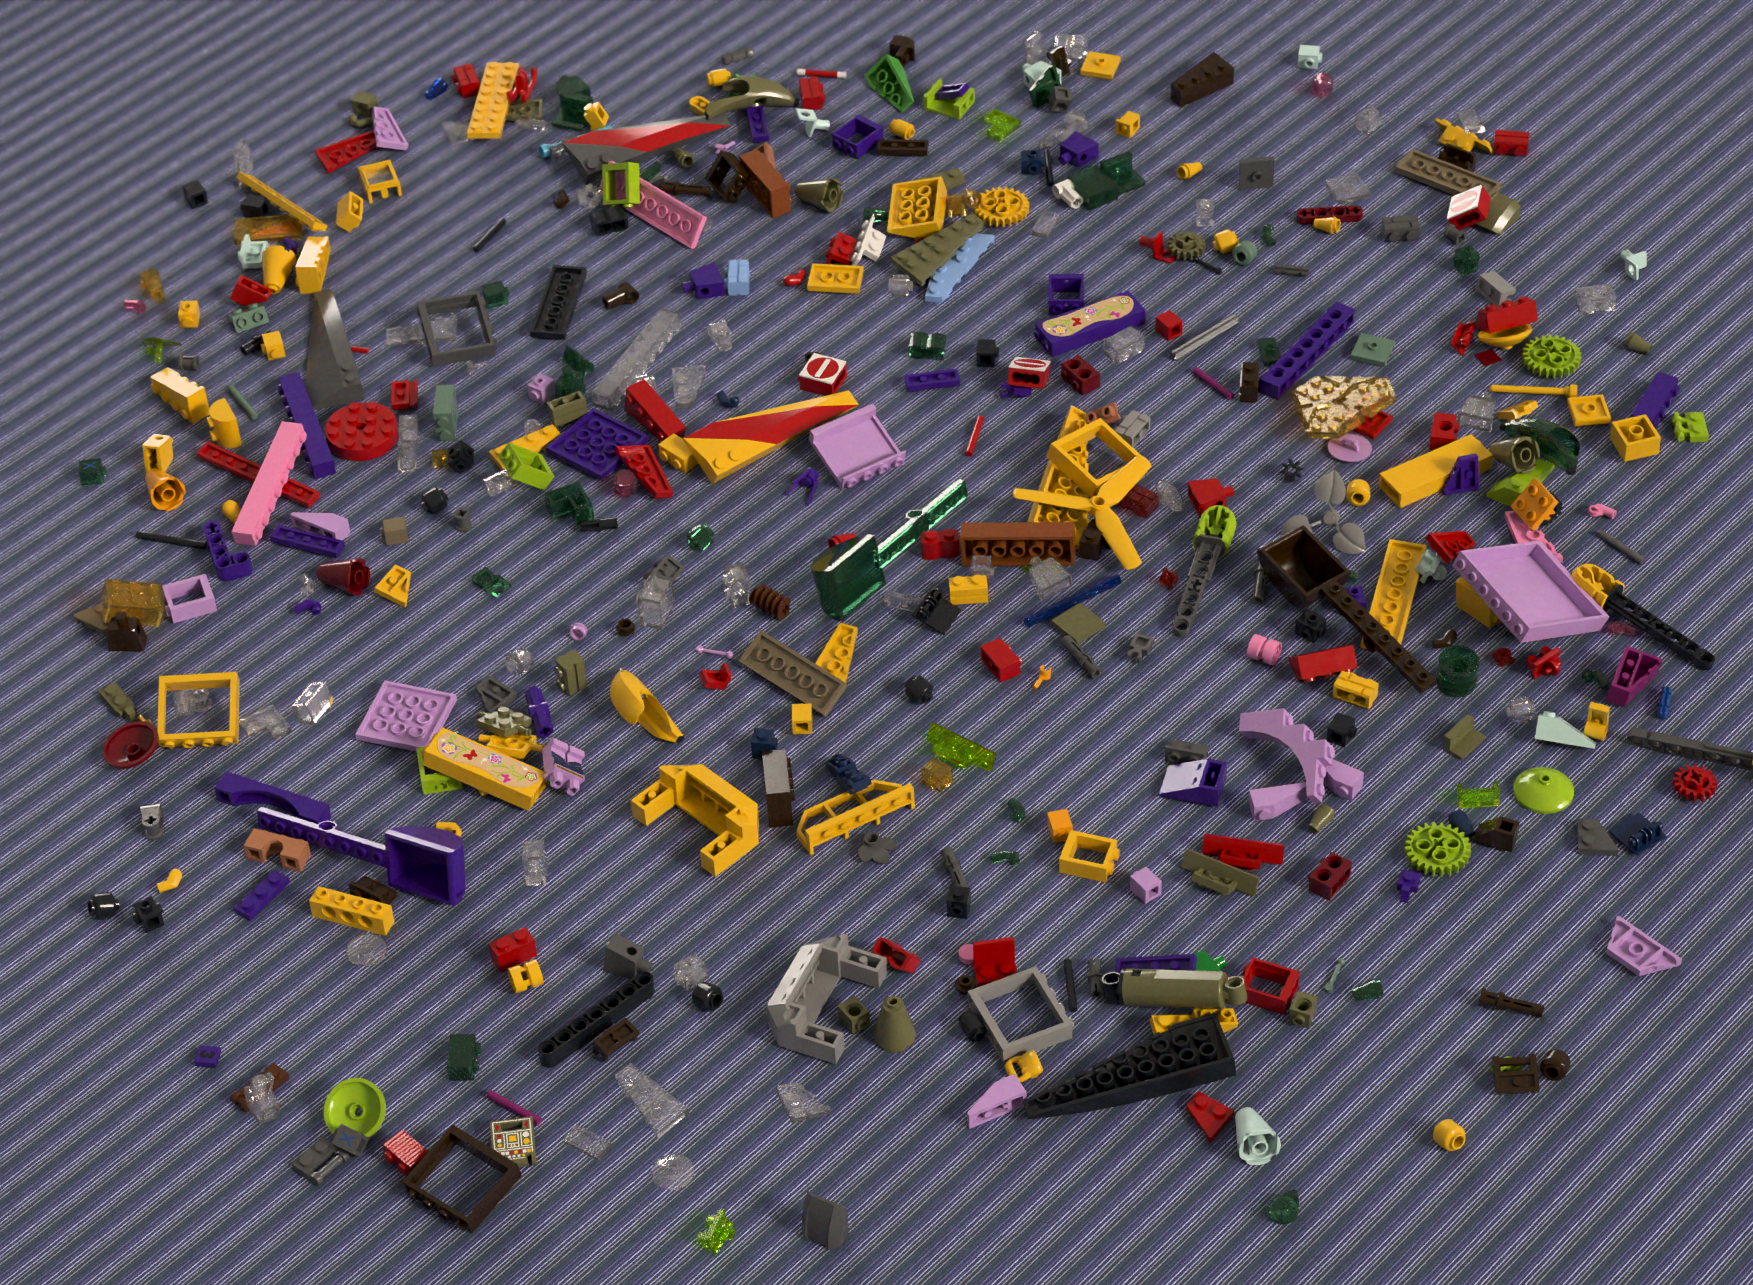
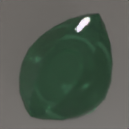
[1265,1190,1299,1225]

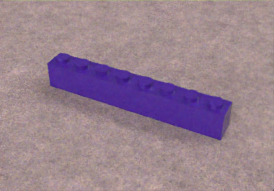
[277,372,336,479]

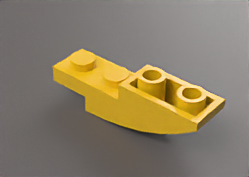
[1150,1008,1238,1034]

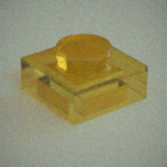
[432,449,450,468]

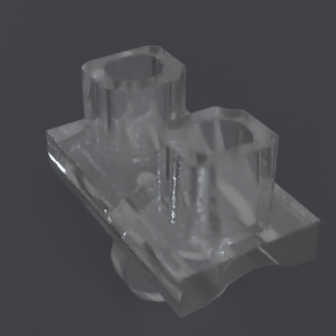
[483,469,518,497]

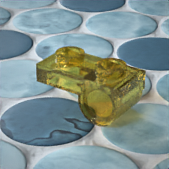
[140,269,166,303]

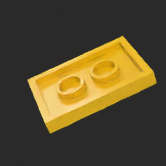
[807,263,864,294]

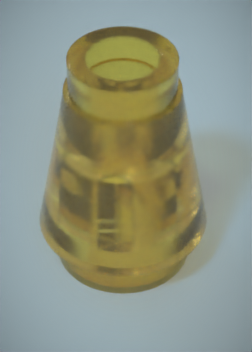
[964,188,982,208]

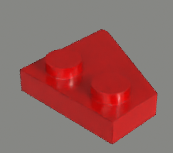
[1186,1091,1234,1143]

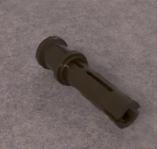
[659,179,711,197]
[1478,987,1544,1018]

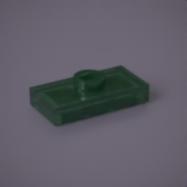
[1257,337,1281,367]

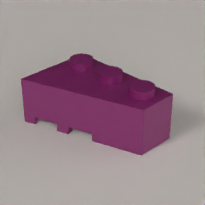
[1605,646,1663,707]

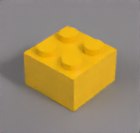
[1610,414,1661,462]

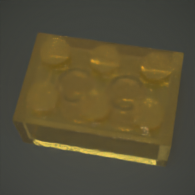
[101,579,165,626]

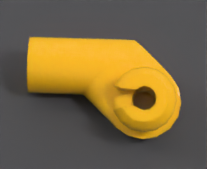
[436,822,462,837]
[156,869,182,893]

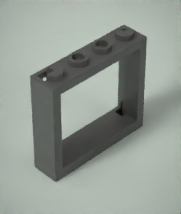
[417,291,497,367]

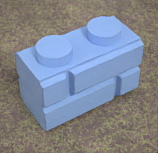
[724,260,750,296]

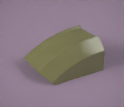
[1476,191,1521,235]

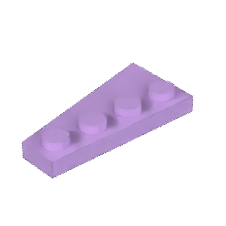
[372,107,409,151]

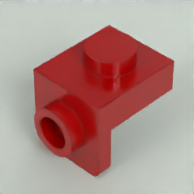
[699,663,732,690]

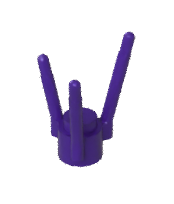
[785,468,819,506]

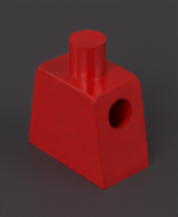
[1188,478,1234,518]

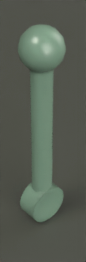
[1325,958,1345,993]

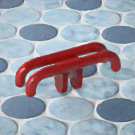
[506,67,537,103]

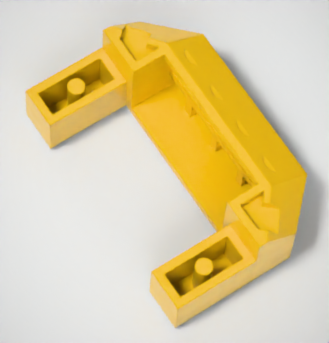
[631,764,759,877]

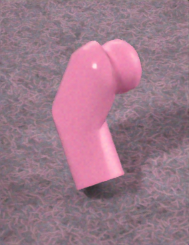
[1588,504,1617,519]

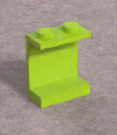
[923,78,975,120]

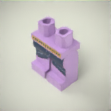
[542,738,585,796]

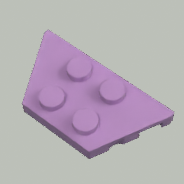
[1606,916,1682,976]

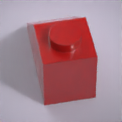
[230,275,273,307]

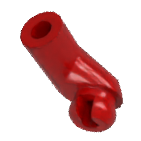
[783,269,806,286]

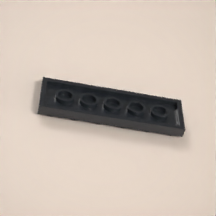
[530,265,587,340]

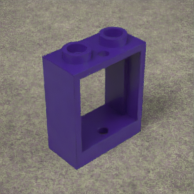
[832,114,884,159]
[1048,274,1084,315]

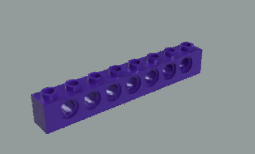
[1259,302,1355,400]

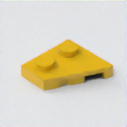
[1497,400,1538,421]
[374,564,411,608]

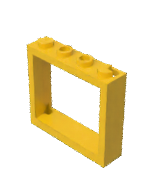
[1046,418,1140,498]
[157,672,240,749]

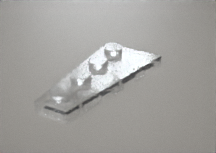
[386,313,457,346]
[615,1063,689,1138]

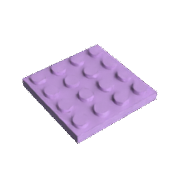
[355,680,457,752]

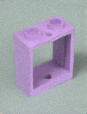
[160,574,217,623]

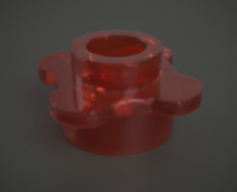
[1159,568,1178,590]
[1492,648,1515,667]

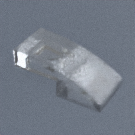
[1457,109,1485,134]

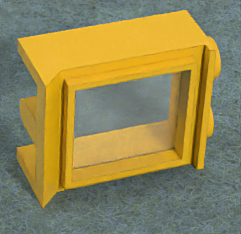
[358,160,402,203]

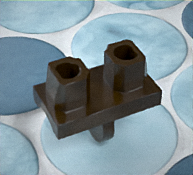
[1046,46,1072,78]

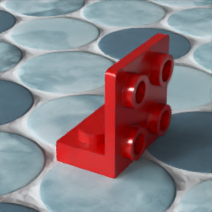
[973,937,1018,987]

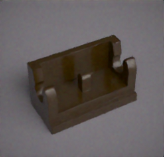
[1438,143,1476,172]
[592,1018,640,1062]

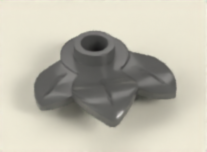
[858,832,897,864]

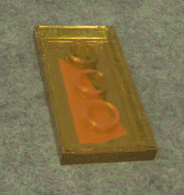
[234,214,303,245]

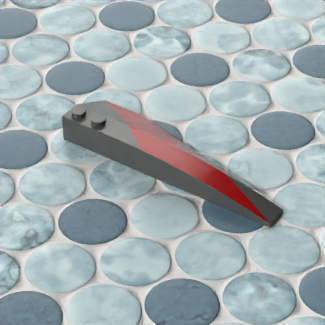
[562,113,732,185]

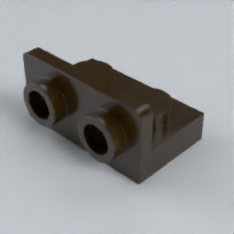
[348,875,398,905]

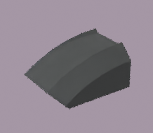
[802,1191,849,1250]

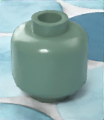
[1232,240,1257,266]

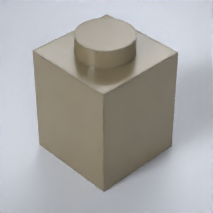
[380,517,409,546]

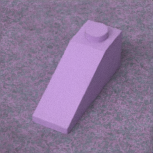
[290,512,350,540]
[1324,759,1364,801]
[1249,782,1308,821]
[967,1074,1027,1129]

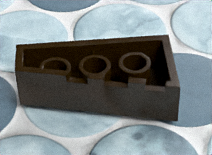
[1171,52,1234,108]
[762,749,795,828]

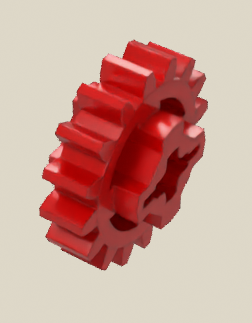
[1672,764,1717,802]

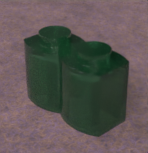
[909,332,946,360]

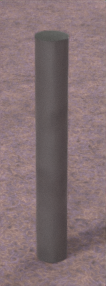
[1598,530,1645,565]

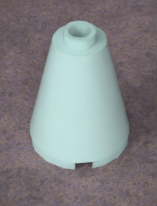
[1235,1107,1281,1165]

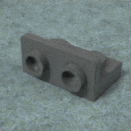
[642,554,685,594]
[1165,739,1209,764]

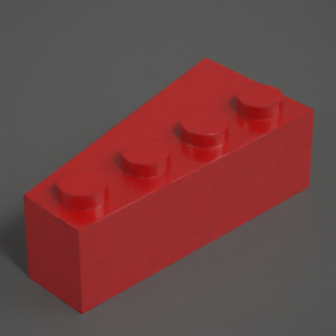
[624,379,686,442]

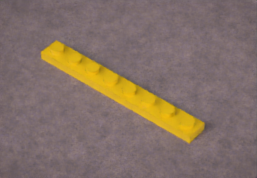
[236,172,328,232]

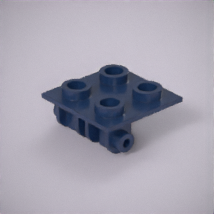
[1609,812,1667,856]

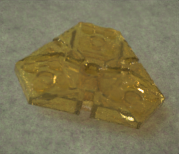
[1291,375,1397,439]

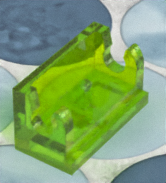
[1456,781,1501,809]

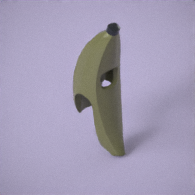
[704,76,799,120]

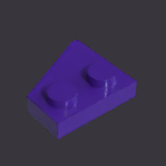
[1442,454,1479,495]

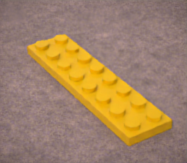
[467,62,519,139]
[1361,539,1427,649]

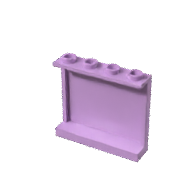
[809,404,906,489]

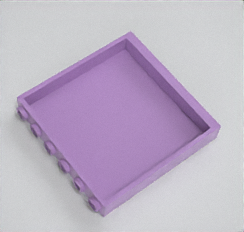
[1452,541,1609,643]

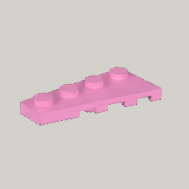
[1504,510,1563,563]

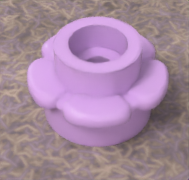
[570,623,588,640]

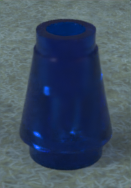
[424,78,448,101]

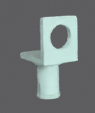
[795,108,830,137]
[1620,249,1647,280]

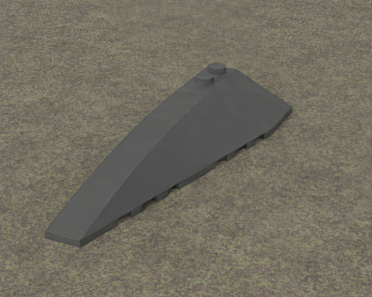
[305,289,364,410]

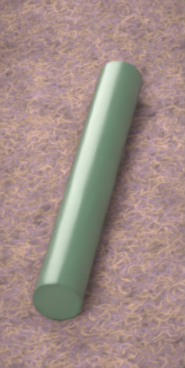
[228,385,258,420]

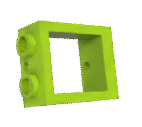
[602,162,640,208]
[499,443,555,490]
[416,747,463,795]

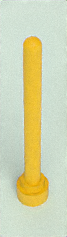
[1489,384,1577,398]

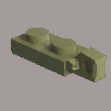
[99,682,137,723]

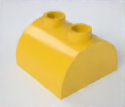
[206,398,242,448]

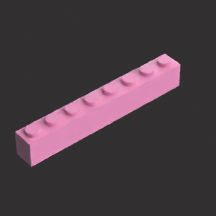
[231,421,307,546]

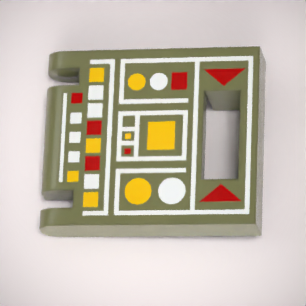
[490,1117,537,1170]

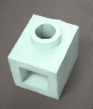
[1298,45,1323,69]

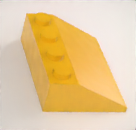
[887,176,947,239]

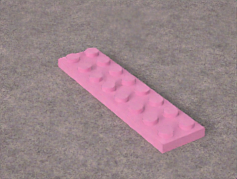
[598,161,707,249]

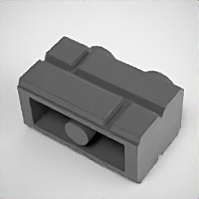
[1381,215,1420,242]

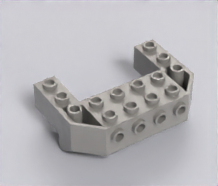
[766,934,887,1064]

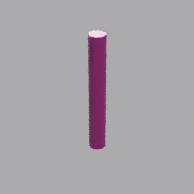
[1192,367,1234,400]
[487,1090,542,1126]

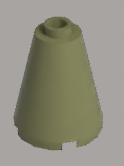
[795,178,843,212]
[1489,436,1540,474]
[874,996,916,1053]

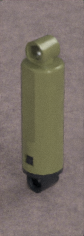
[1102,968,1247,1009]

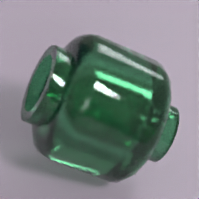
[686,524,714,551]

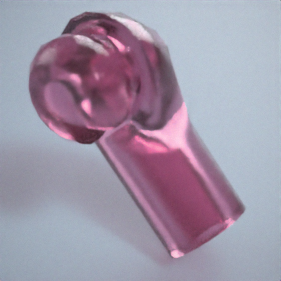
[124,300,146,314]

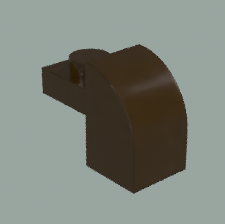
[889,35,915,68]

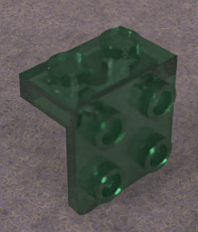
[1100,151,1145,195]

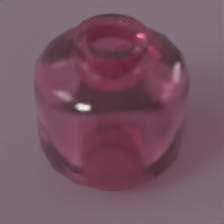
[1311,73,1333,98]
[613,469,637,498]

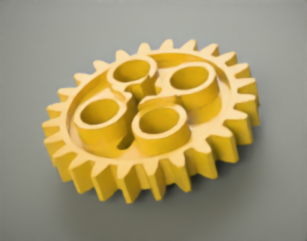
[974,186,1029,227]

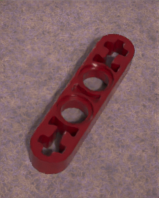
[1296,205,1363,225]

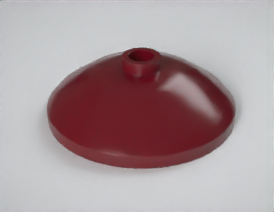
[102,721,159,769]

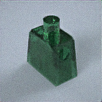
[556,75,591,109]
[555,366,586,399]

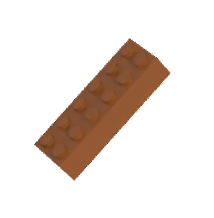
[960,522,1076,566]

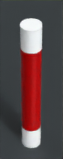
[797,69,846,79]

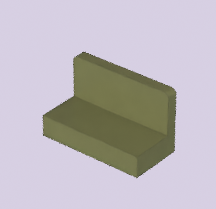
[1443,714,1485,760]

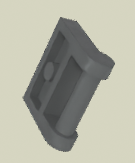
[291,1137,350,1186]

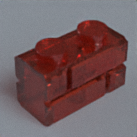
[1117,484,1159,518]

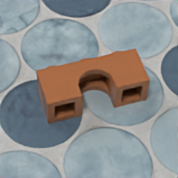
[243,828,311,872]

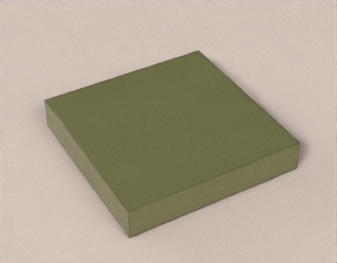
[1051,603,1105,644]

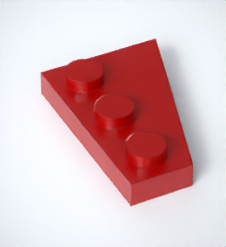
[1425,531,1476,565]

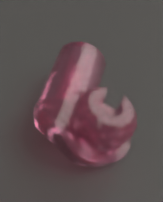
[1608,621,1638,637]

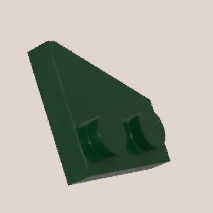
[1029,64,1061,106]

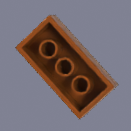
[739,149,792,218]

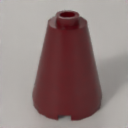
[316,558,370,596]

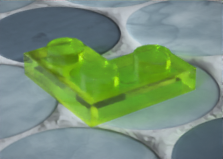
[984,108,1021,142]

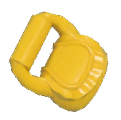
[1004,1050,1043,1083]

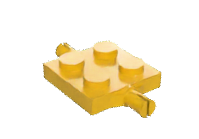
[479,733,545,759]

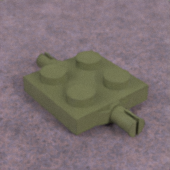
[476,707,532,738]

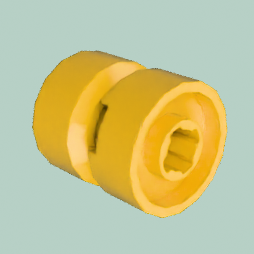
[507,959,544,994]

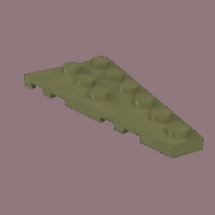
[890,213,984,287]

